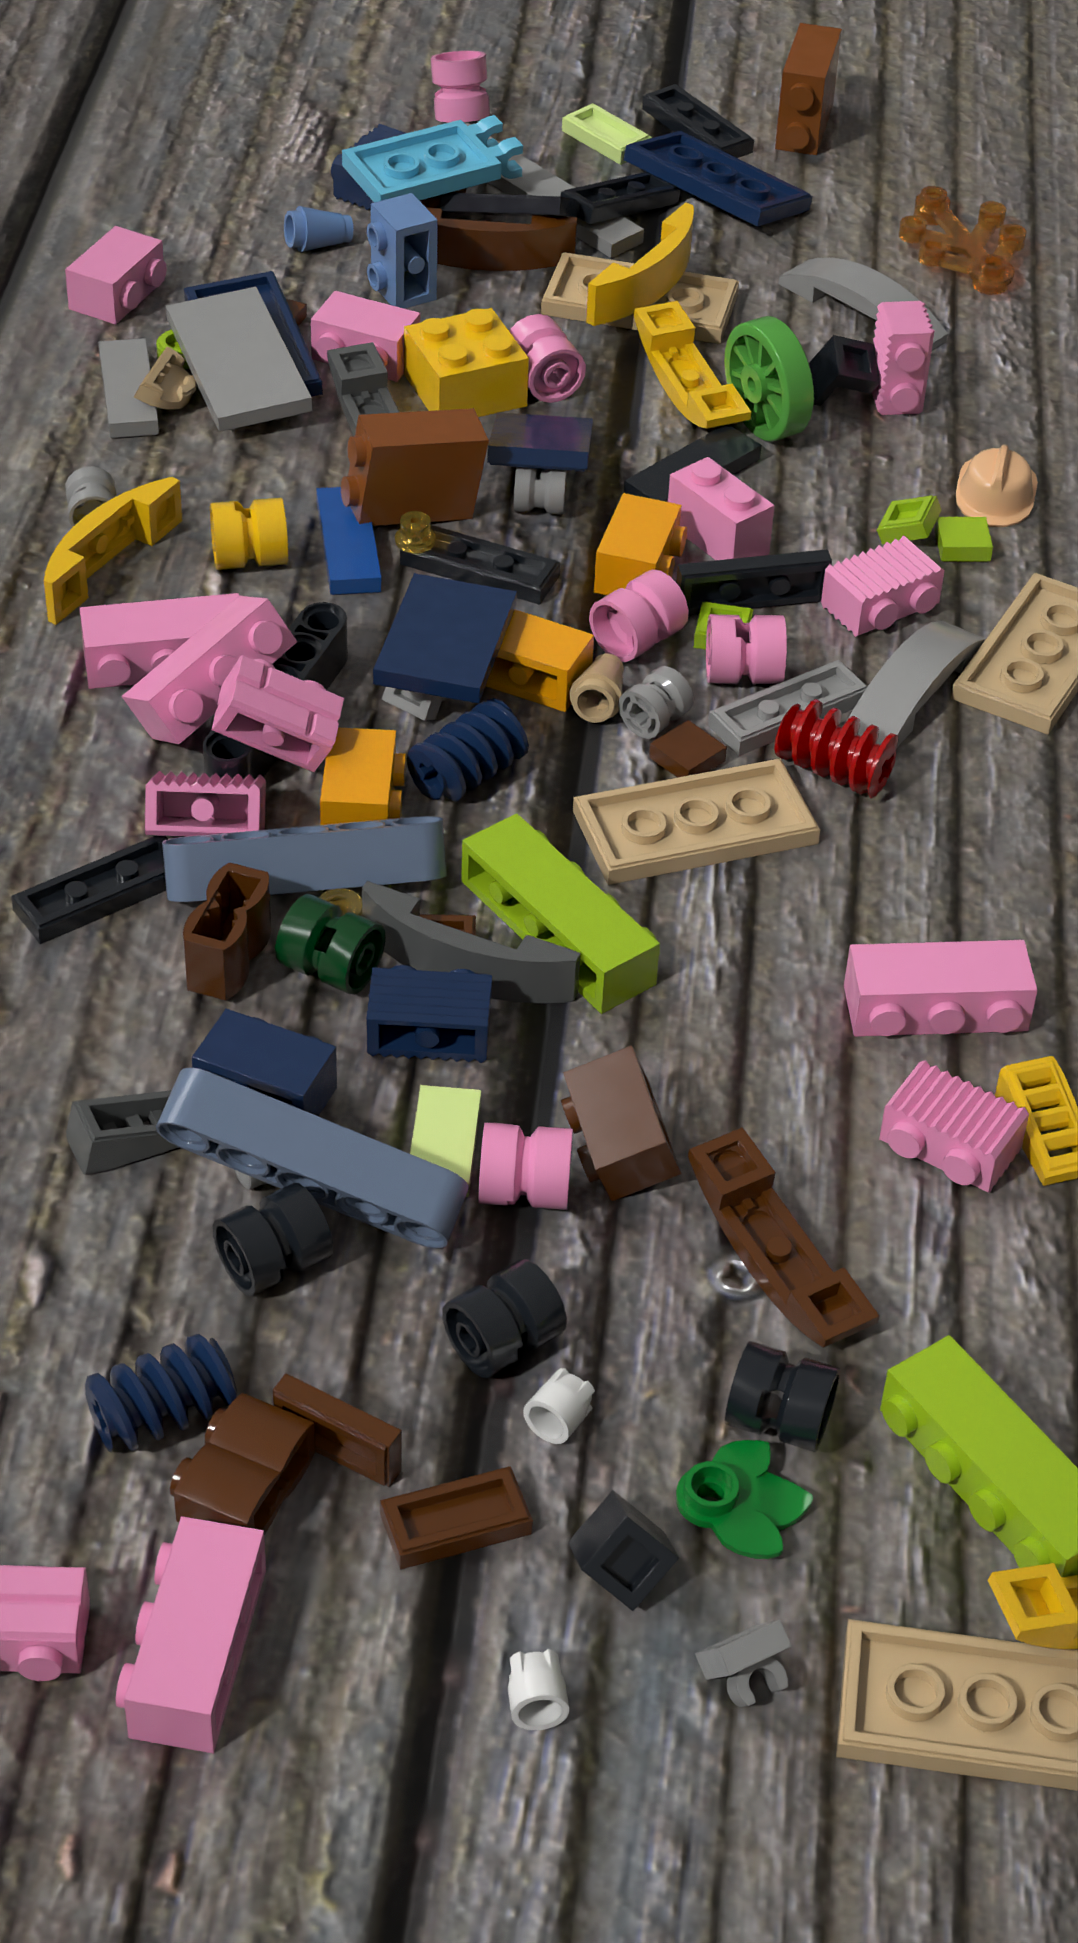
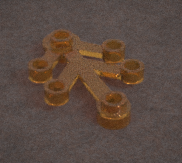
[899,186,1027,295]

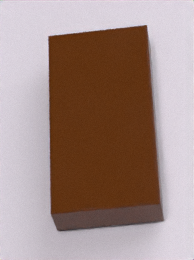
[273,1373,402,1487]
[380,1466,533,1570]

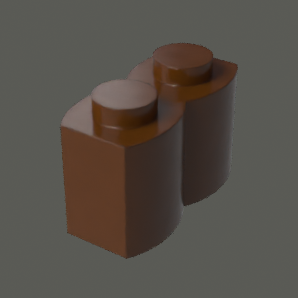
[183,863,271,1001]
[170,1393,316,1535]

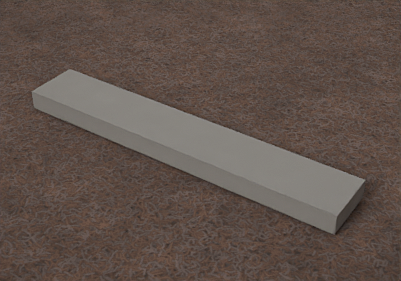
[465,122,644,258]

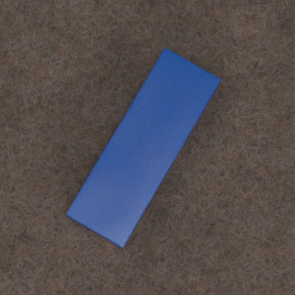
[316,487,381,595]

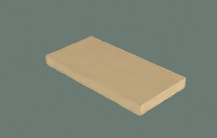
[541,252,739,344]
[951,573,1078,735]
[573,758,820,885]
[836,1619,1078,1791]

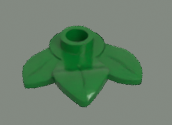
[676,1440,813,1559]

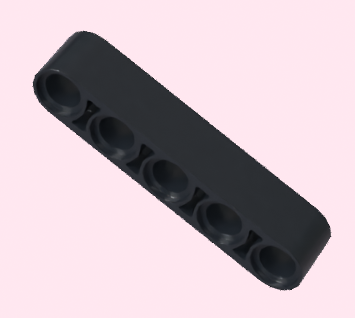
[203,602,348,779]

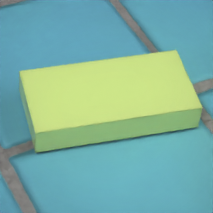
[562,103,652,165]
[410,1085,481,1197]

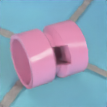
[431,50,490,123]
[509,314,586,403]
[589,569,689,662]
[706,614,787,684]
[479,1122,573,1210]

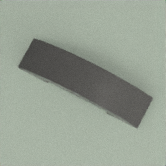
[327,342,399,436]
[362,881,581,1003]

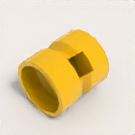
[210,497,288,570]

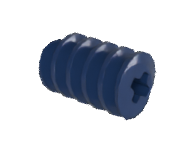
[406,698,529,801]
[85,1334,238,1453]

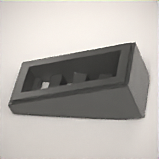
[66,1090,178,1175]

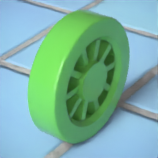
[724,316,814,442]

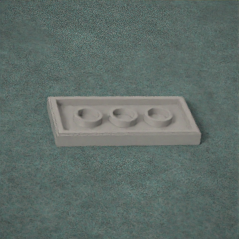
[166,287,312,432]

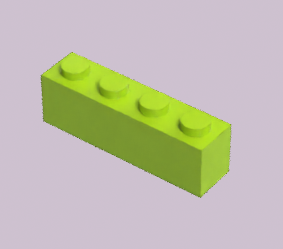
[461,813,660,1014]
[880,1335,1078,1577]

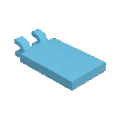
[342,115,523,203]

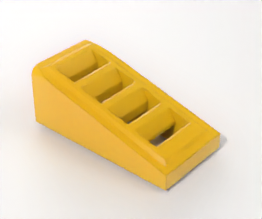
[995,1056,1078,1186]

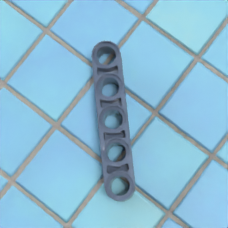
[162,816,447,902]
[156,1067,469,1248]

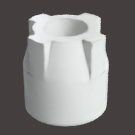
[523,1368,595,1444]
[508,1649,569,1730]

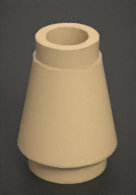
[570,653,624,723]

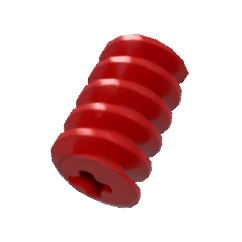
[774,699,898,799]

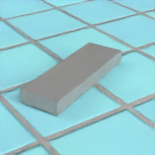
[98,338,159,438]
[708,660,868,756]

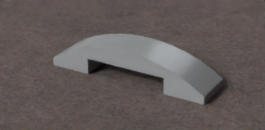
[778,257,948,350]
[847,620,986,748]

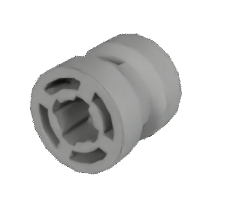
[65,466,116,527]
[514,467,567,515]
[618,666,694,739]

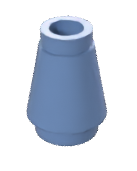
[284,206,354,252]

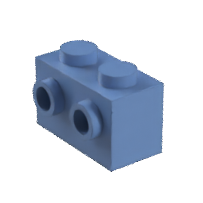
[367,193,438,309]

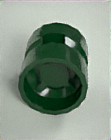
[275,894,386,995]

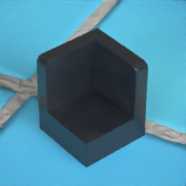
[809,335,880,406]
[569,1490,679,1611]

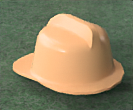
[956,444,1038,527]

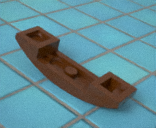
[427,208,577,271]
[688,1127,880,1348]

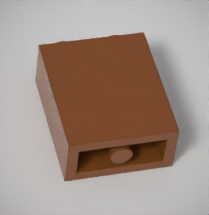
[775,23,842,156]
[341,408,489,526]

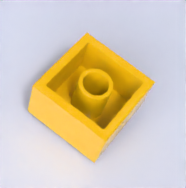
[404,308,529,417]

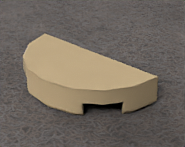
[134,347,197,410]

